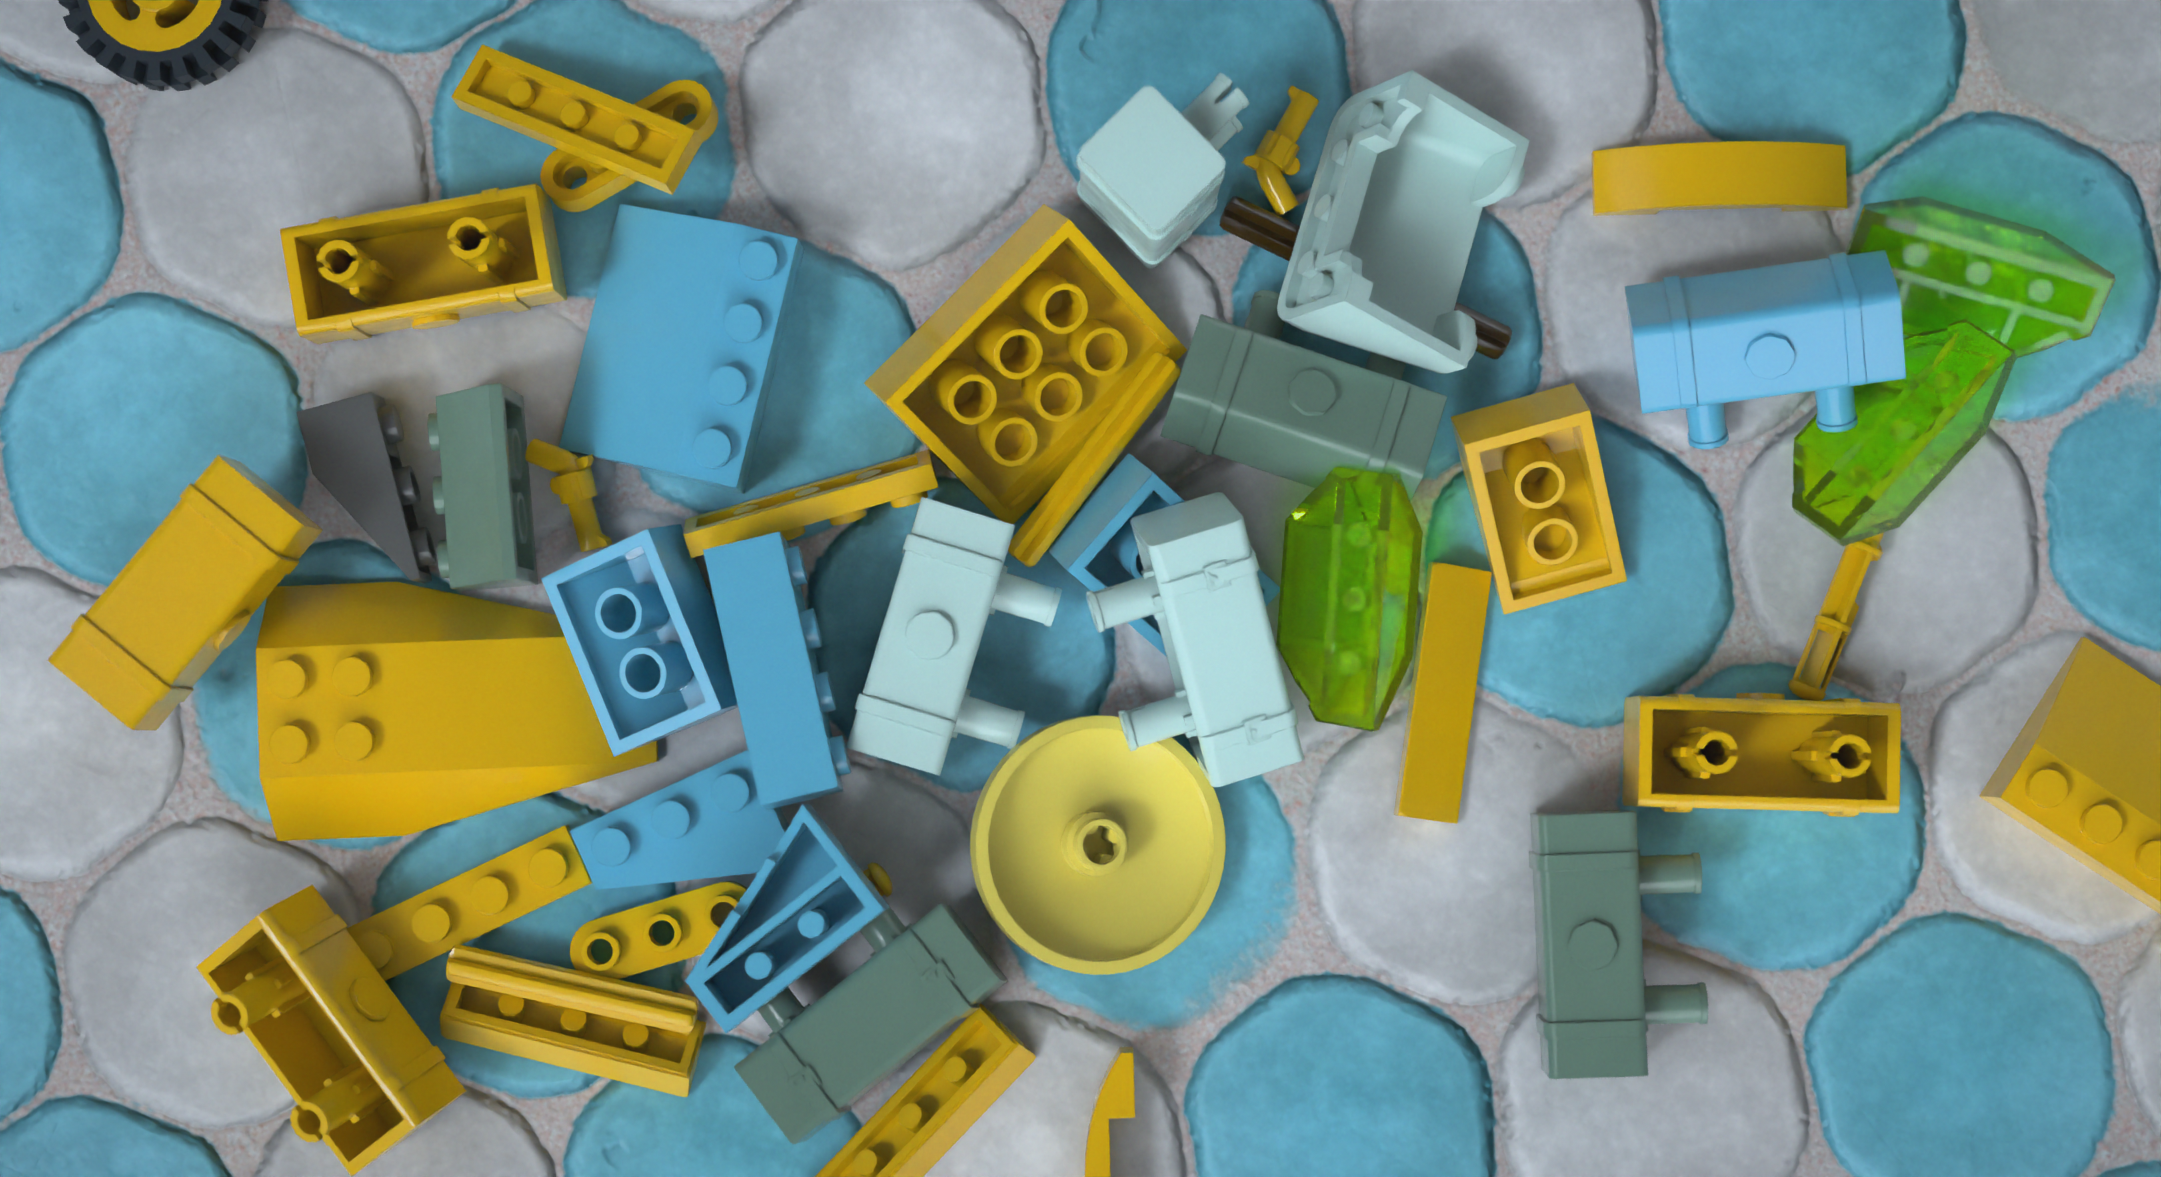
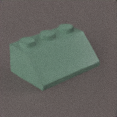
[427,383,538,591]

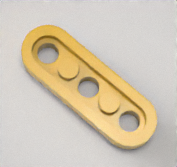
[540,80,719,212]
[570,881,748,979]

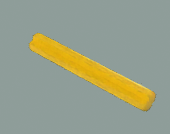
[1008,352,1181,567]
[446,944,699,1034]

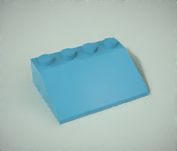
[559,204,804,494]

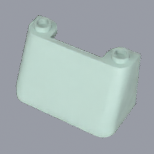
[1277,70,1530,374]

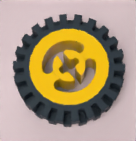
[59,0,269,91]

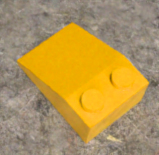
[1450,383,1627,615]

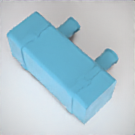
[1625,250,1906,449]

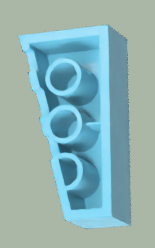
[703,532,851,810]

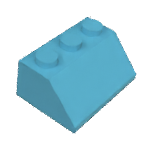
[541,524,738,756]

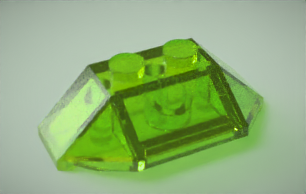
[1845,196,2116,363]
[1792,319,2017,546]
[1276,466,1423,732]

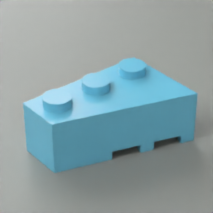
[570,750,789,890]
[685,804,889,1033]

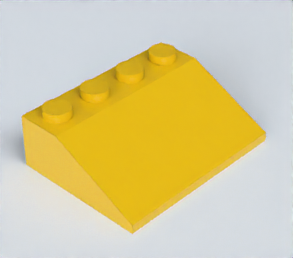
[864,204,1187,524]
[1979,637,2161,915]

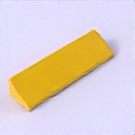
[1394,562,1492,824]
[439,982,706,1097]
[815,1003,1036,1177]

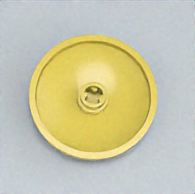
[970,715,1226,975]

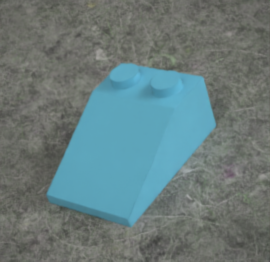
[1047,453,1282,657]

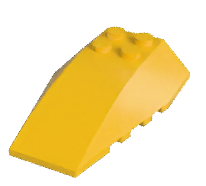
[256,582,659,841]

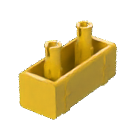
[280,183,567,345]
[48,454,323,730]
[1622,693,1901,817]
[196,884,466,1177]

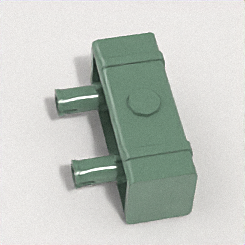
[1160,290,1447,517]
[1529,810,1708,1079]
[734,881,1008,1144]

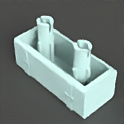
[1077,73,1250,269]
[1086,492,1304,787]
[846,497,1062,776]

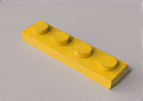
[451,44,703,195]
[683,449,938,558]
[346,825,593,981]

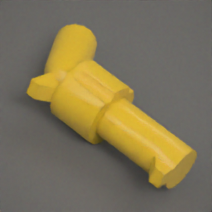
[1241,85,1319,216]
[525,439,612,552]

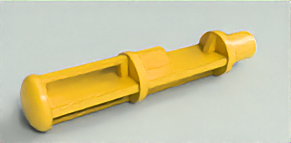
[1788,512,1889,701]

